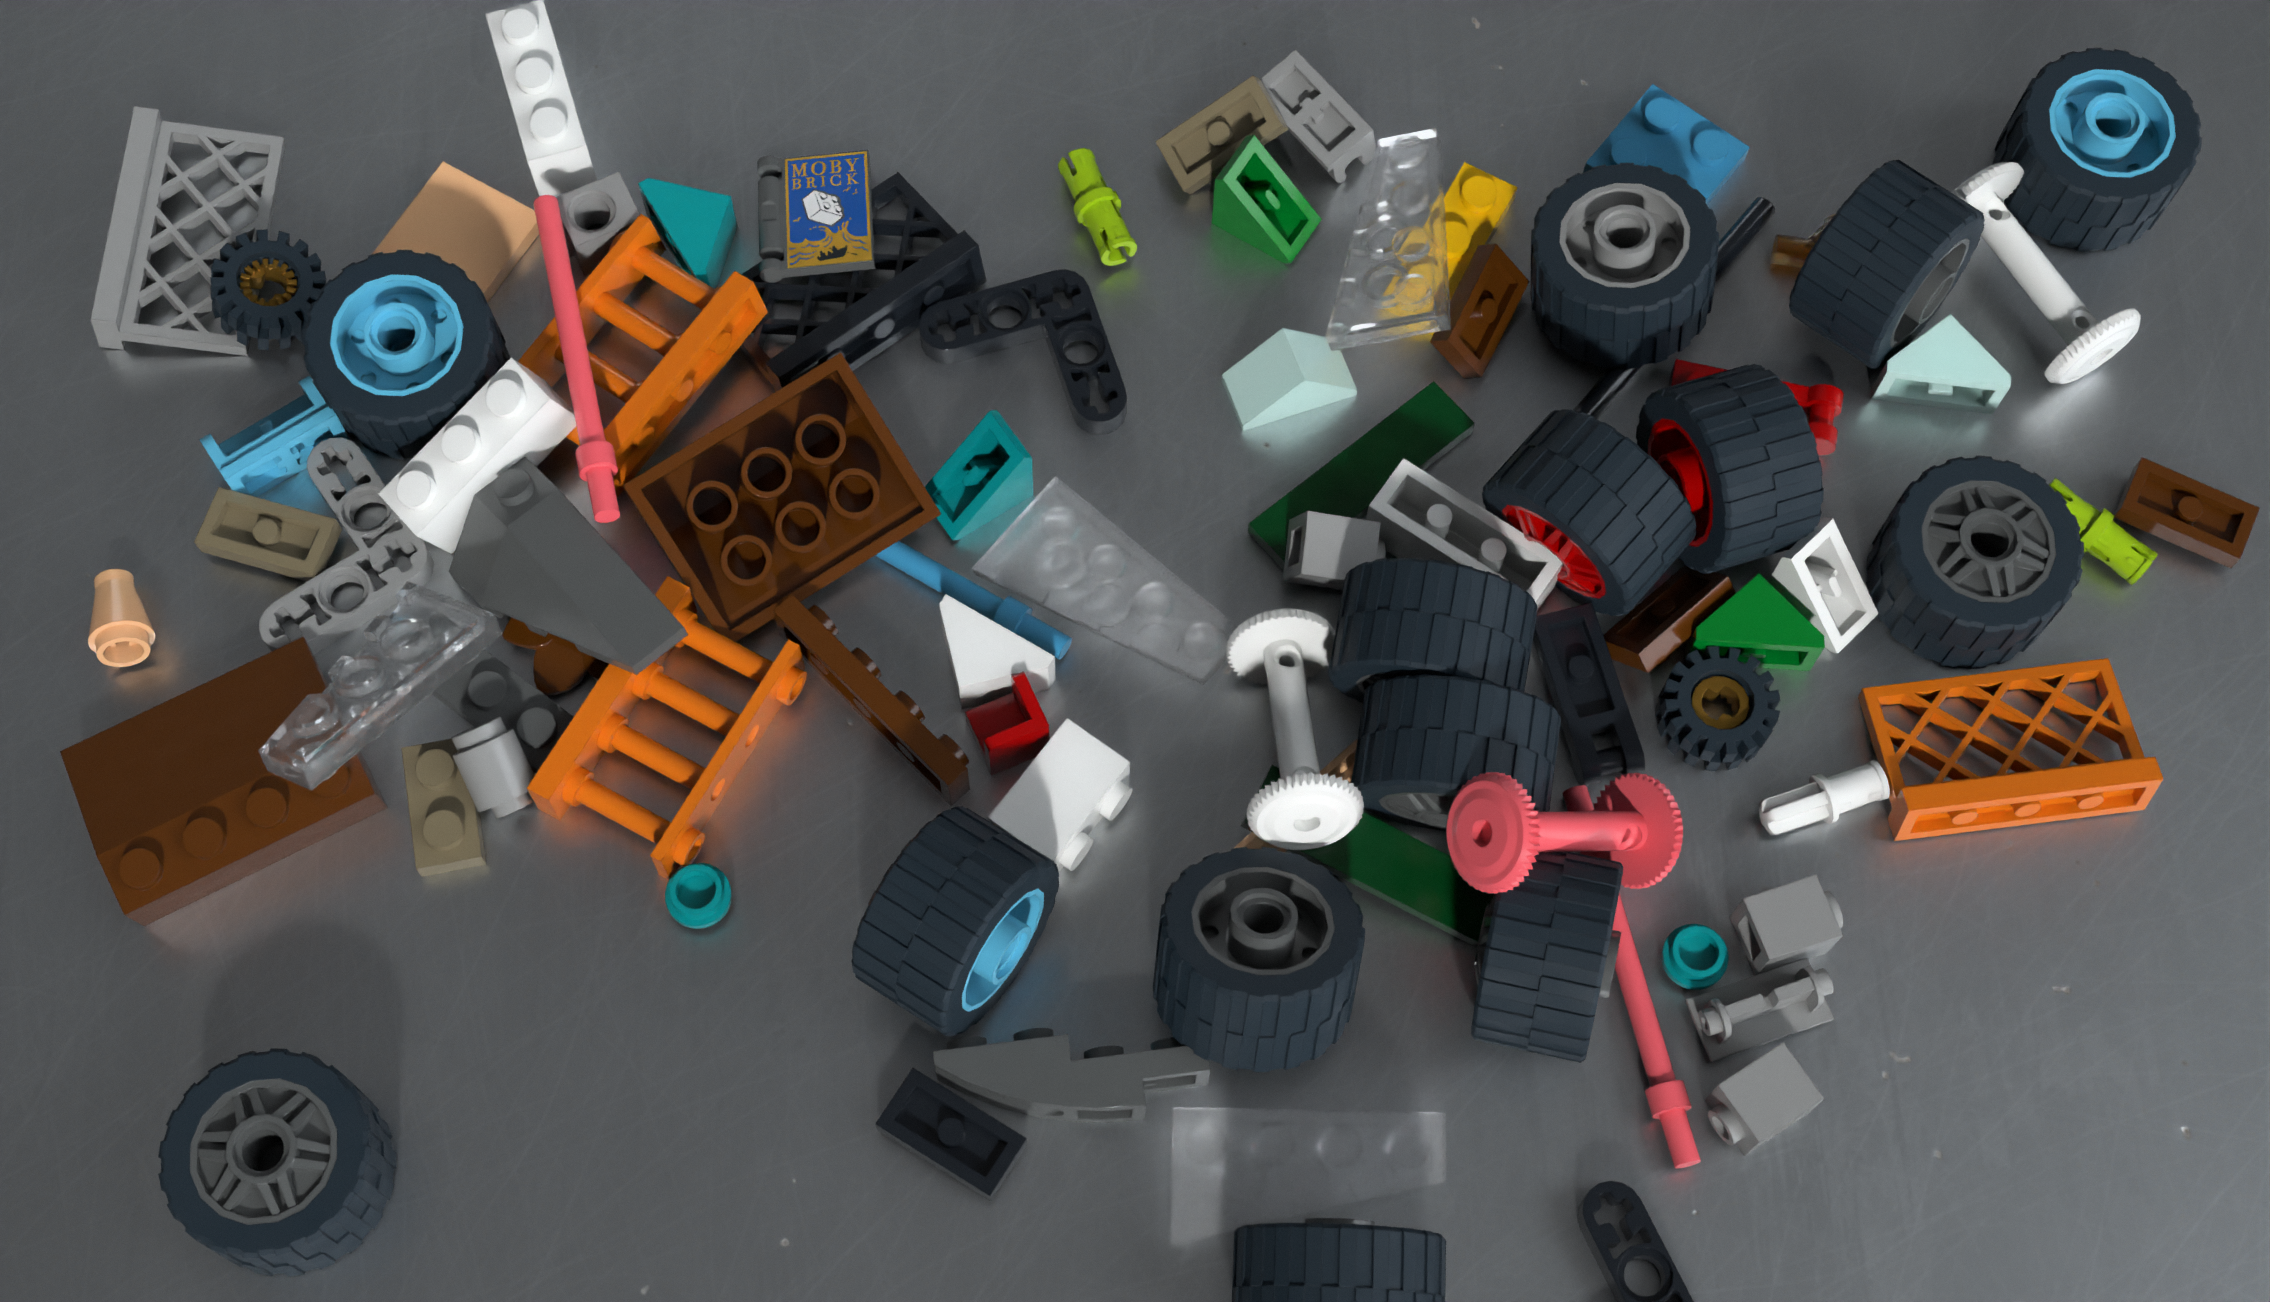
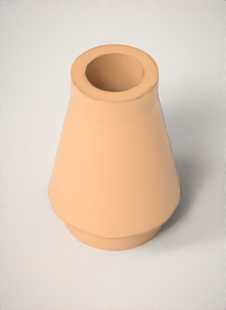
[88,569,155,667]

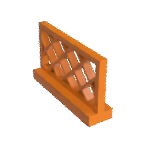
[1858,658,2163,841]

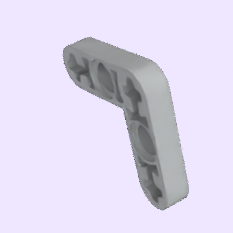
[259,437,434,655]

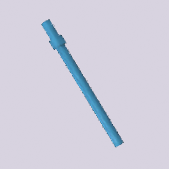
[875,541,1072,660]

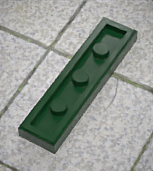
[1248,381,1475,571]
[1240,765,1494,946]

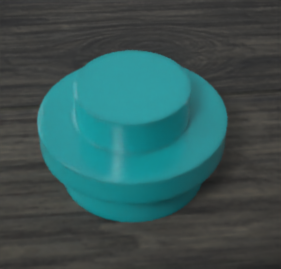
[665,863,732,929]
[1661,924,1729,990]

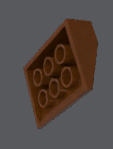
[623,352,941,642]
[60,636,388,926]

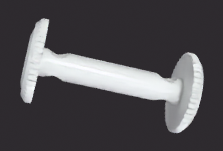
[1951,162,2141,384]
[1226,608,1364,850]

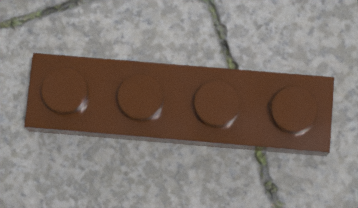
[773,594,970,806]

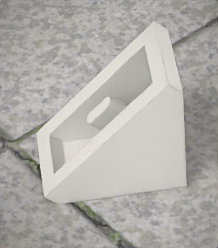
[1768,516,1878,654]
[939,594,1056,709]

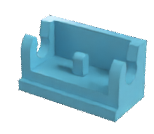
[199,376,350,497]

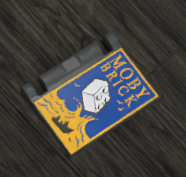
[757,150,875,283]

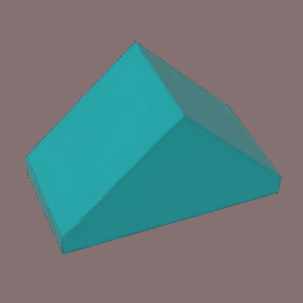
[638,178,738,289]
[925,410,1034,541]

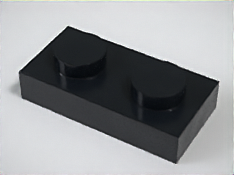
[875,1068,1027,1201]

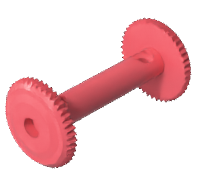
[1446,772,1683,894]

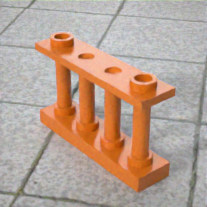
[517,214,768,498]
[527,576,807,880]

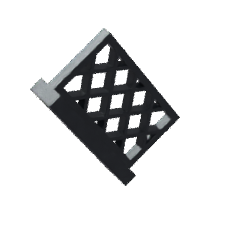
[739,172,987,392]

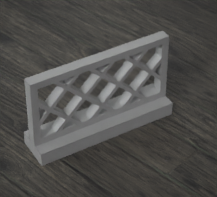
[90,106,285,356]

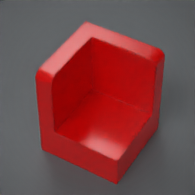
[965,671,1050,776]

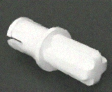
[1758,760,1890,836]

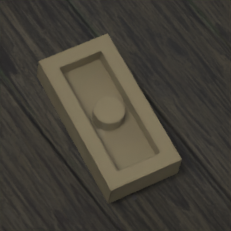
[1155,75,1289,195]
[194,487,342,581]
[401,738,487,877]

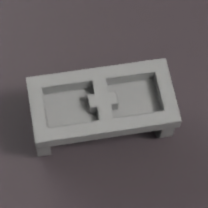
[1260,49,1378,183]

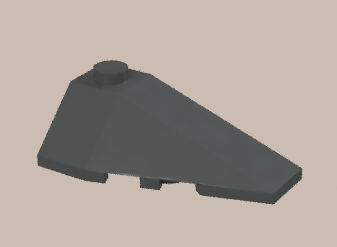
[449,457,688,675]

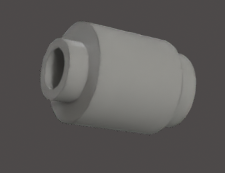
[452,716,535,818]

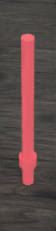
[533,195,620,523]
[1562,785,1701,1169]

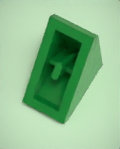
[1212,135,1321,263]
[1684,574,1825,671]

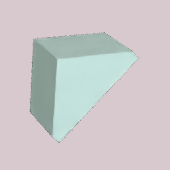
[1871,314,2011,414]
[1221,328,1357,431]

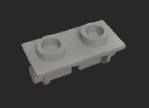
[1685,958,1834,1062]

